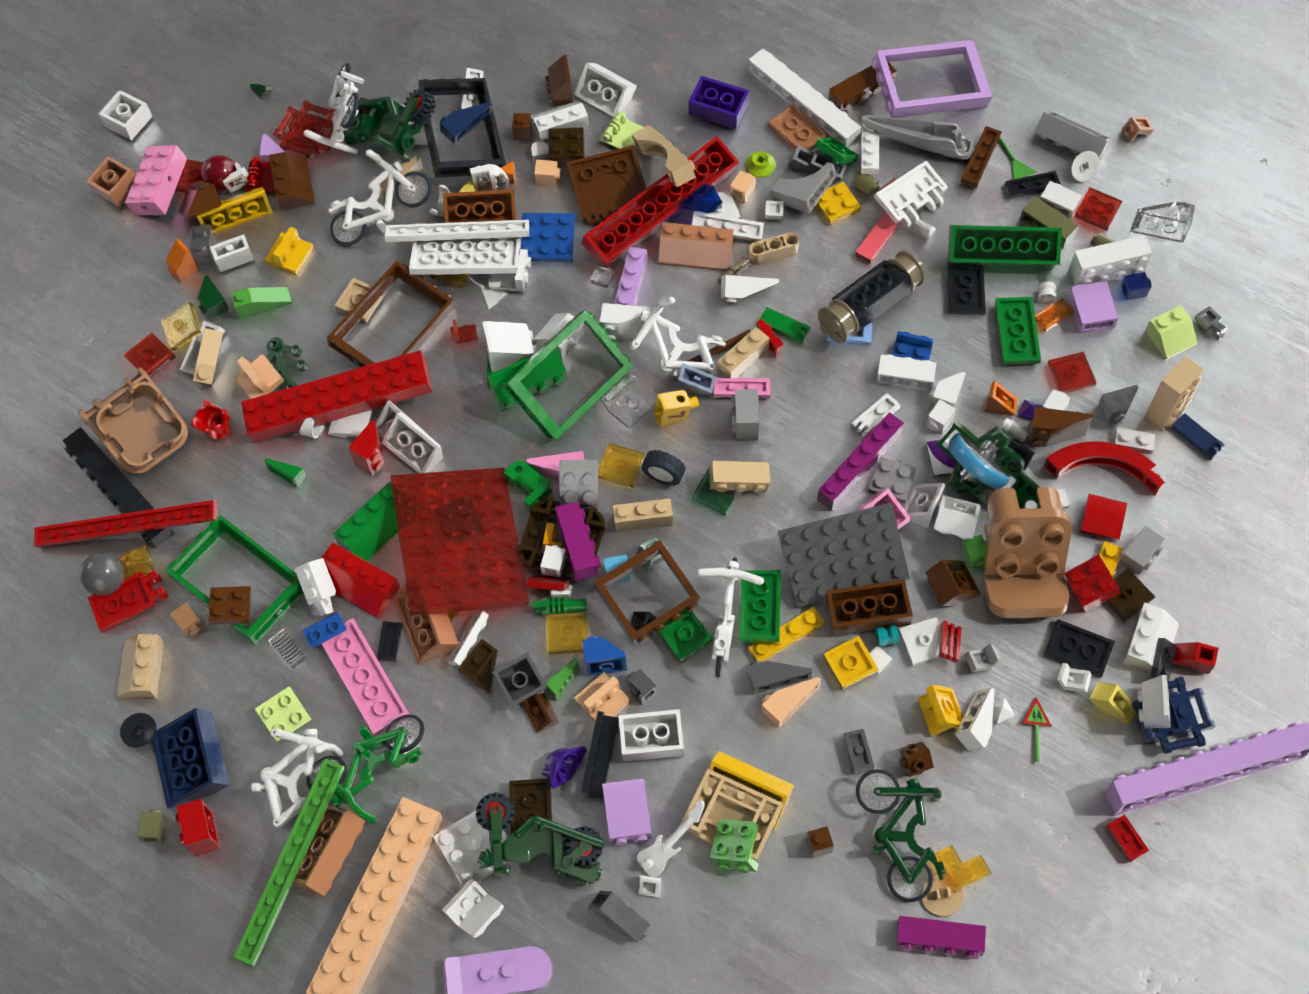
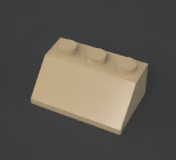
[116,634,164,699]

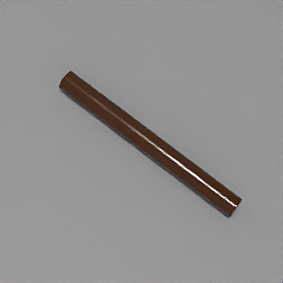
[687,329,751,362]

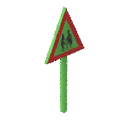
[1022,697,1052,762]

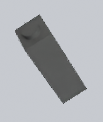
[588,890,651,942]

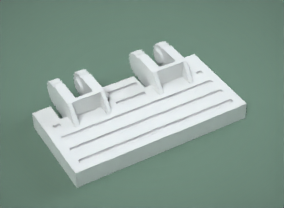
[874,161,948,227]

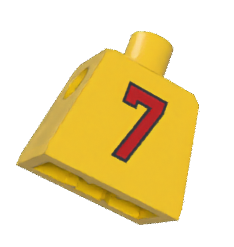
[653,390,699,429]

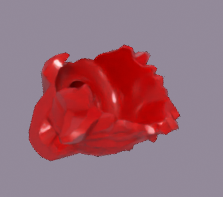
[190,399,230,440]

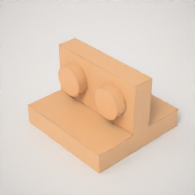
[235,354,284,399]
[574,672,631,722]

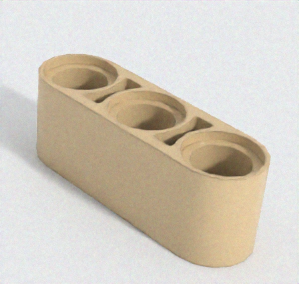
[749,232,799,265]

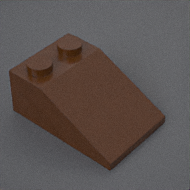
[1027,407,1093,447]

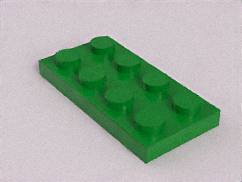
[995,297,1041,365]
[739,570,782,643]

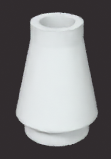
[1000,418,1029,443]

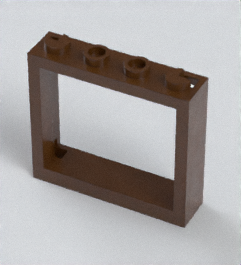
[594,540,700,645]

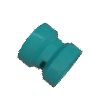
[875,625,899,647]

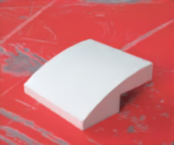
[328,410,373,439]

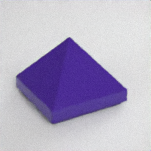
[1019,399,1042,420]

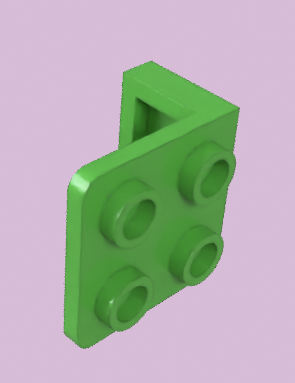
[709,819,758,873]

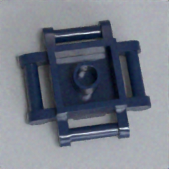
[1132,677,1216,754]

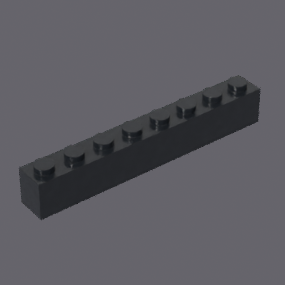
[62,427,174,547]

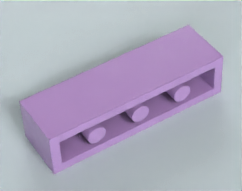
[614,247,648,306]

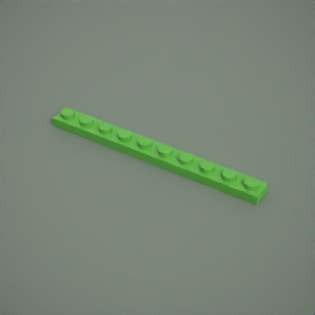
[234,759,345,966]

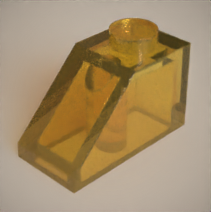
[119,546,155,580]

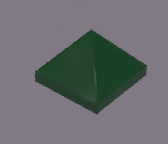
[250,84,272,99]

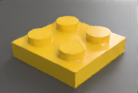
[816,181,861,225]
[824,636,879,690]

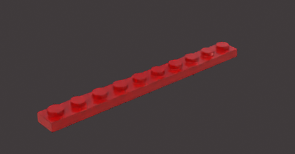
[34,500,217,548]

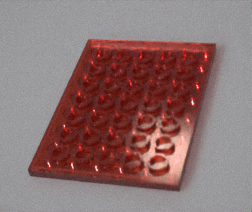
[390,467,529,616]

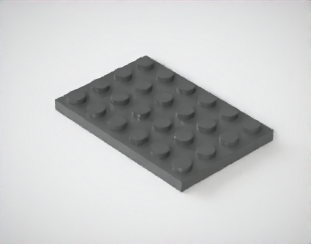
[777,503,910,608]

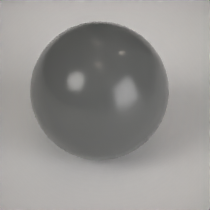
[79,552,125,596]

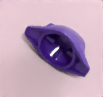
[542,746,587,789]

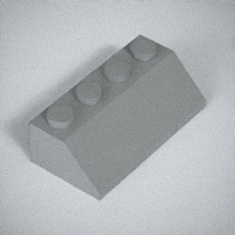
[1035,110,1113,160]

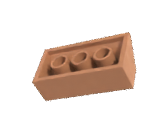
[658,222,734,271]
[393,576,459,664]
[293,805,365,896]

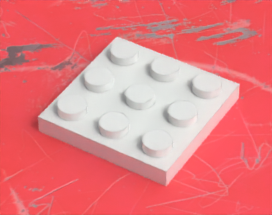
[433,810,511,887]

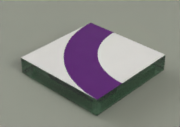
[926,439,964,478]

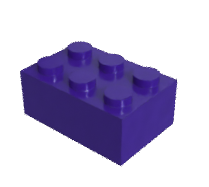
[688,76,749,129]

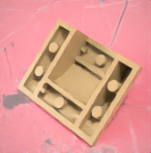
[681,769,784,861]

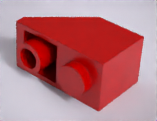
[1173,642,1219,674]

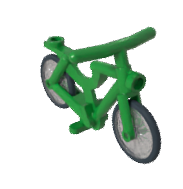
[306,714,425,824]

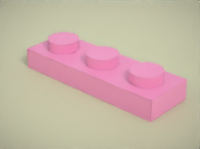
[714,378,770,398]

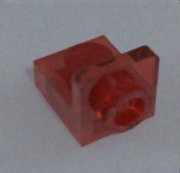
[450,319,478,344]

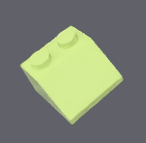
[1145,305,1197,359]

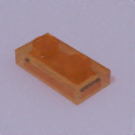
[1035,298,1074,333]

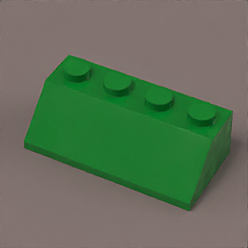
[488,347,567,411]
[333,482,419,562]

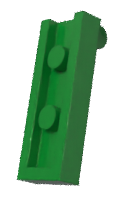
[758,307,811,344]

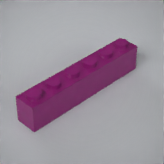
[817,412,904,511]

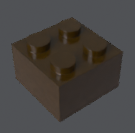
[549,127,585,169]

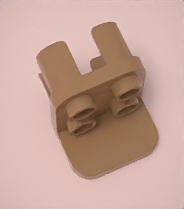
[78,367,188,474]
[983,487,1072,618]

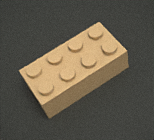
[1144,356,1204,431]

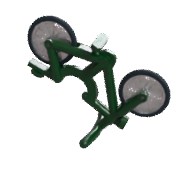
[856,769,946,902]

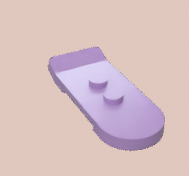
[443,946,552,994]

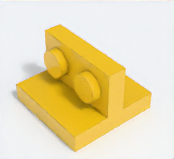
[264,227,314,275]
[918,685,963,736]

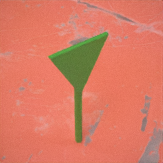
[999,137,1037,179]

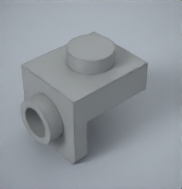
[964,643,1001,672]

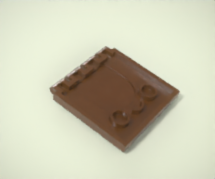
[566,145,647,226]

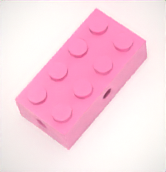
[125,145,187,215]

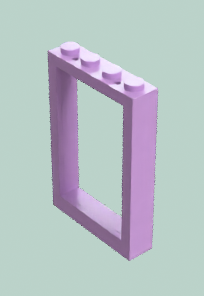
[872,40,993,118]

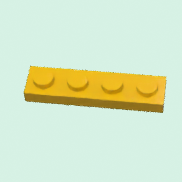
[748,606,825,662]

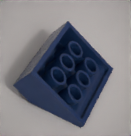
[152,708,229,809]

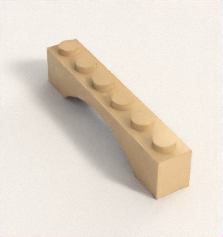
[631,125,696,187]

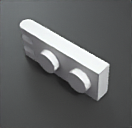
[851,393,900,438]

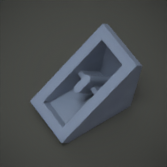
[677,363,716,394]

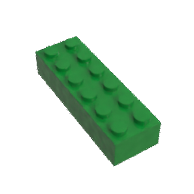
[948,225,1062,265]

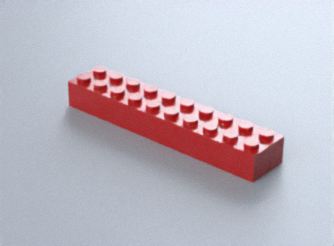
[581,136,740,270]
[241,350,433,443]

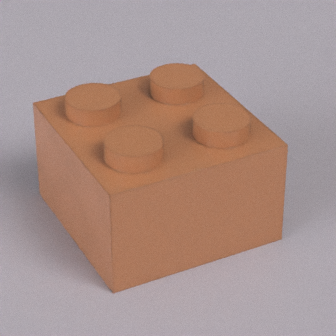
[86,156,136,207]

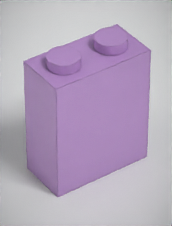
[1068,281,1119,333]

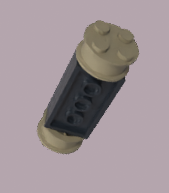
[818,251,925,343]

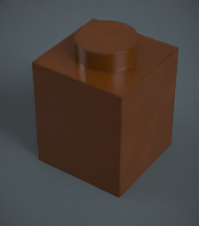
[512,113,533,140]
[806,826,834,858]

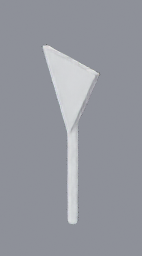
[464,274,508,309]

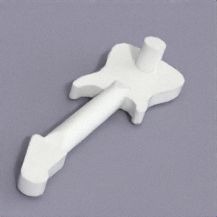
[637,801,705,878]

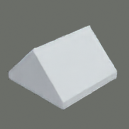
[904,483,945,528]

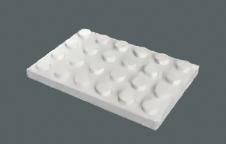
[409,223,522,275]

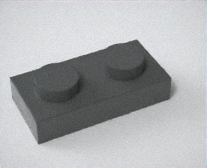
[843,729,875,774]

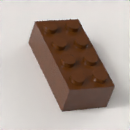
[825,580,913,636]

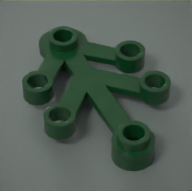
[266,337,308,389]

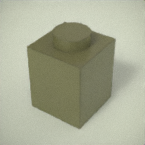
[137,810,168,843]

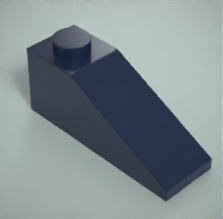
[440,102,492,144]

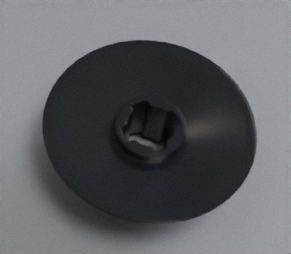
[120,713,156,748]

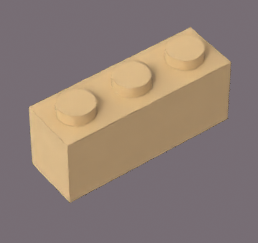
[717,327,769,378]
[709,461,770,493]
[613,498,673,532]

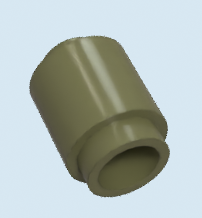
[853,171,880,196]
[1090,232,1116,247]

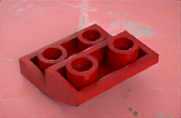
[1080,494,1127,540]

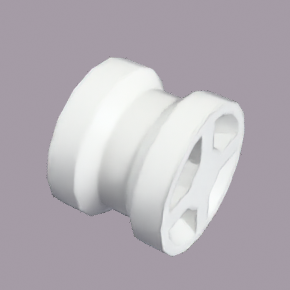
[1038,282,1057,304]

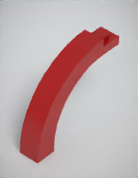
[1043,441,1165,495]

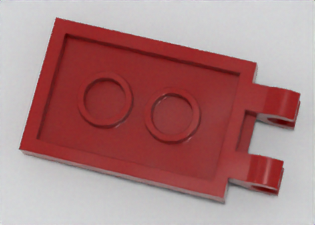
[87,570,169,632]

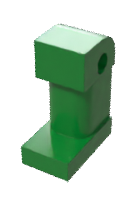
[504,460,553,512]

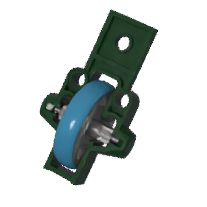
[936,420,1040,509]

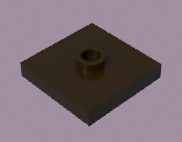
[1106,568,1156,622]

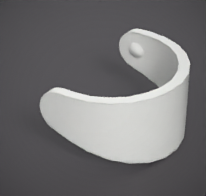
[429,185,450,218]
[299,418,325,439]

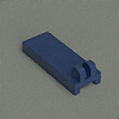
[1171,413,1225,460]

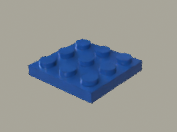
[521,213,575,262]

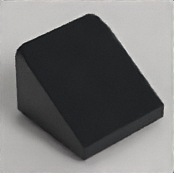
[630,611,657,635]

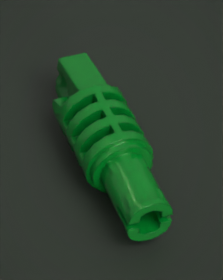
[532,597,587,615]

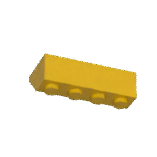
[197,187,273,234]
[709,751,794,830]

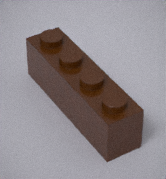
[828,62,897,111]

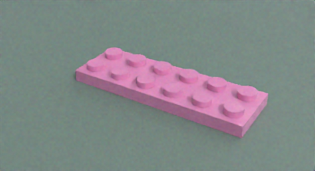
[322,618,409,737]

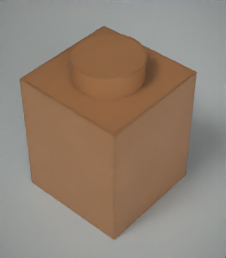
[170,602,204,638]

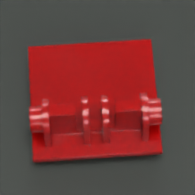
[245,156,275,192]

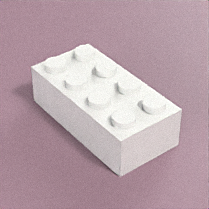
[1068,235,1152,286]

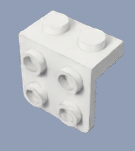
[488,249,531,292]
[442,878,504,938]

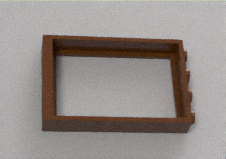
[327,261,454,368]

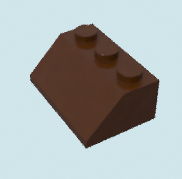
[269,152,315,210]
[178,180,222,218]

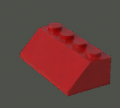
[321,542,400,618]

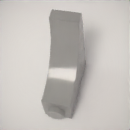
[770,162,836,213]

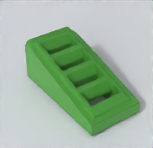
[545,658,579,700]

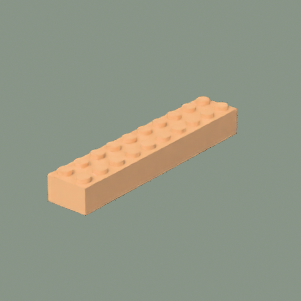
[306,797,443,994]

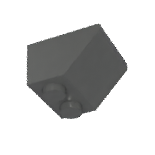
[492,652,547,707]

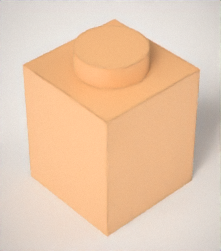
[534,160,561,186]
[730,170,756,203]

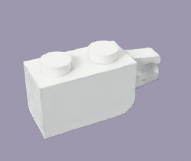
[294,558,336,616]

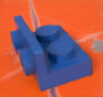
[892,331,934,361]
[302,612,347,648]

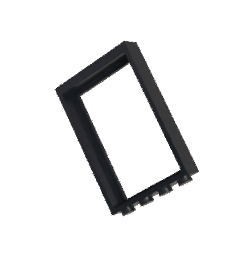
[416,77,506,178]

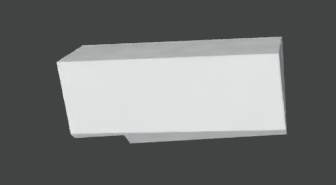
[376,400,443,476]

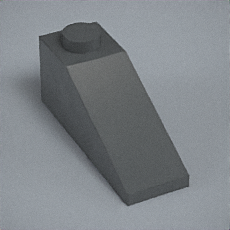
[747,661,812,695]

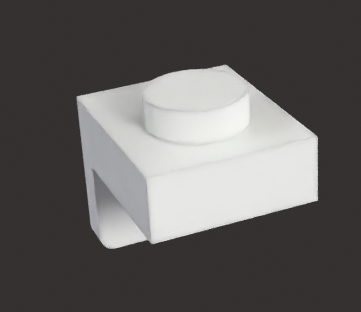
[1057,663,1092,693]

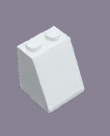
[482,321,537,372]

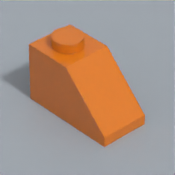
[166,238,198,282]

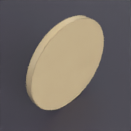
[920,874,964,917]

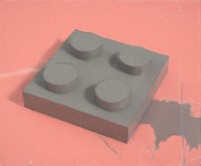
[868,457,917,504]

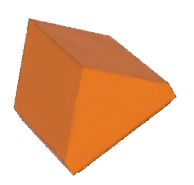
[501,161,516,184]

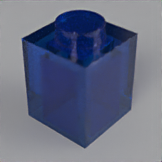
[1120,272,1152,301]

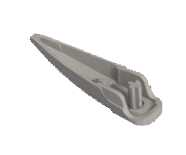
[861,115,974,159]

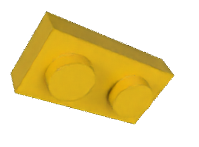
[1099,541,1123,577]

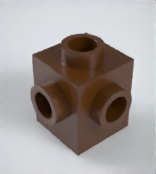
[899,742,934,776]

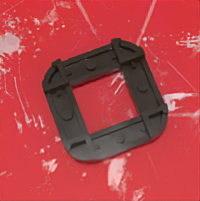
[518,497,606,581]

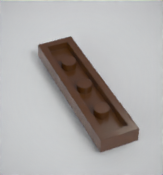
[961,126,1002,188]

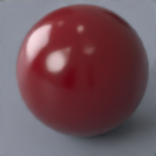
[200,155,237,194]

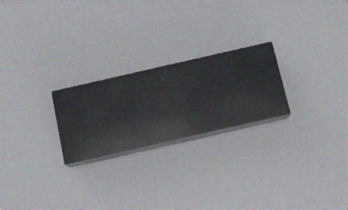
[1004,171,1061,199]

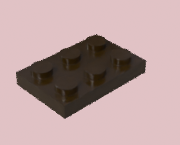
[509,778,552,835]

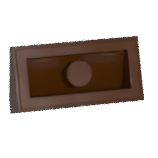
[522,690,559,733]

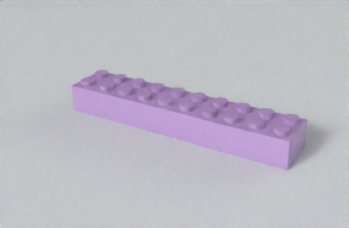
[1105,722,1309,816]

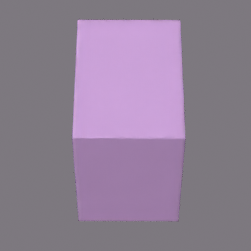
[259,133,285,163]

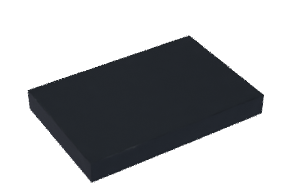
[946,265,986,315]
[1044,619,1115,678]

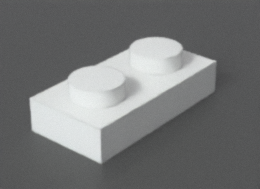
[1114,427,1155,454]

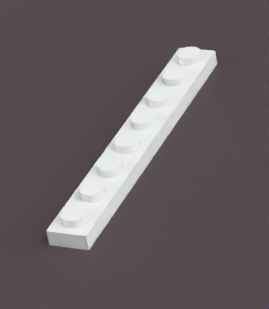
[385,220,529,243]

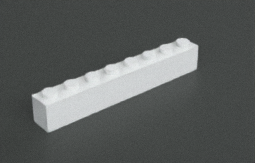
[748,49,861,147]

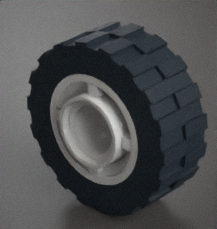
[641,450,686,486]

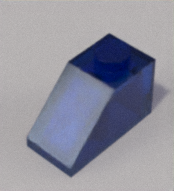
[678,184,723,213]

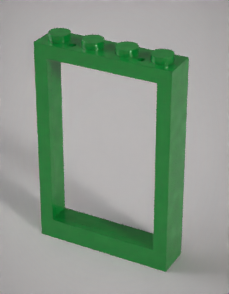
[502,310,633,441]
[166,515,303,645]

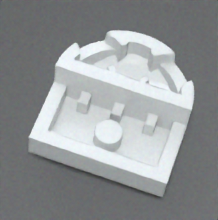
[470,164,509,191]

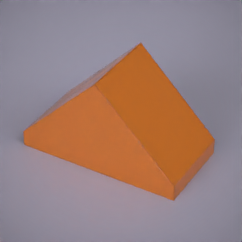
[986,381,1018,416]

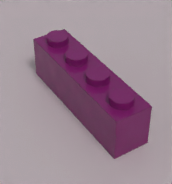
[555,502,601,581]
[896,916,986,959]

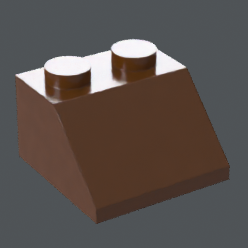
[545,55,573,106]
[925,560,981,606]

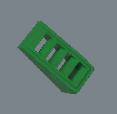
[264,458,306,487]

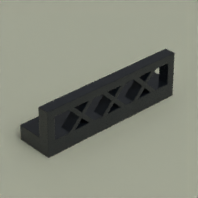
[581,711,619,799]

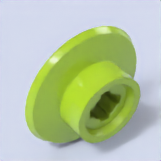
[745,151,776,178]

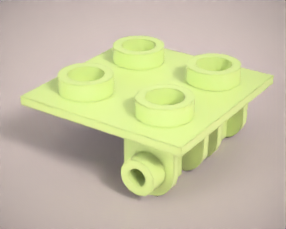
[599,111,644,149]
[255,686,312,742]

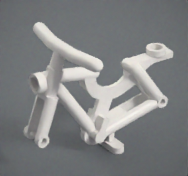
[629,297,726,380]
[252,728,343,827]

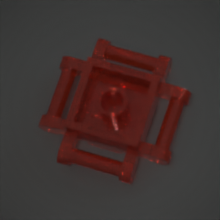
[273,100,337,159]

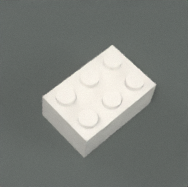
[618,709,684,762]

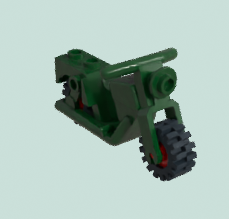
[343,88,436,162]
[475,792,604,886]

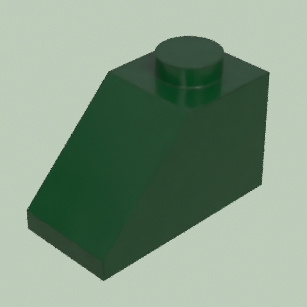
[197,275,229,320]

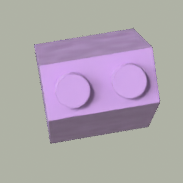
[602,778,652,846]

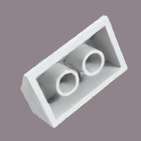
[574,63,637,117]
[531,101,589,143]
[1123,602,1179,673]

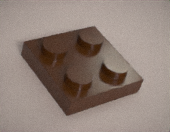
[208,586,251,625]

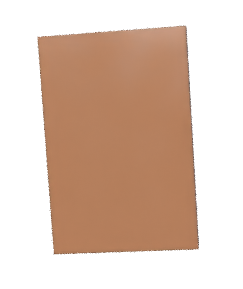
[768,104,829,151]

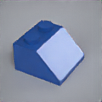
[582,636,627,677]

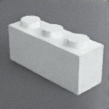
[876,354,937,391]

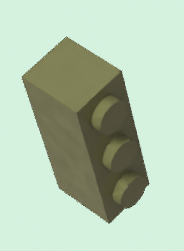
[1020,196,1079,249]

